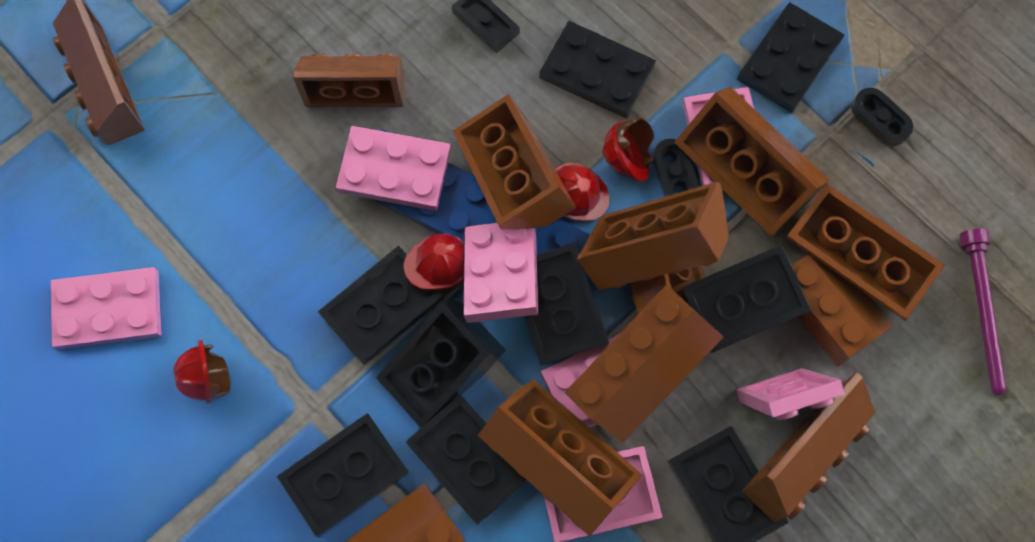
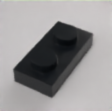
[452,0,520,53]

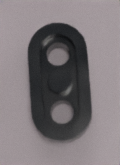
[852,88,913,146]
[653,139,698,197]

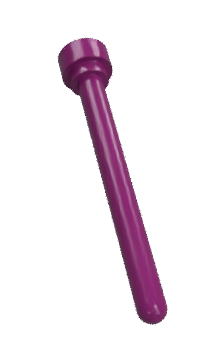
[959,228,1006,395]

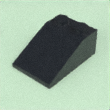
[376,301,506,428]

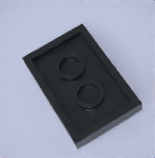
[736,2,845,113]
[539,21,656,119]
[525,242,609,366]
[318,245,444,365]
[682,245,812,353]
[406,394,528,525]
[277,413,409,538]
[668,426,789,542]

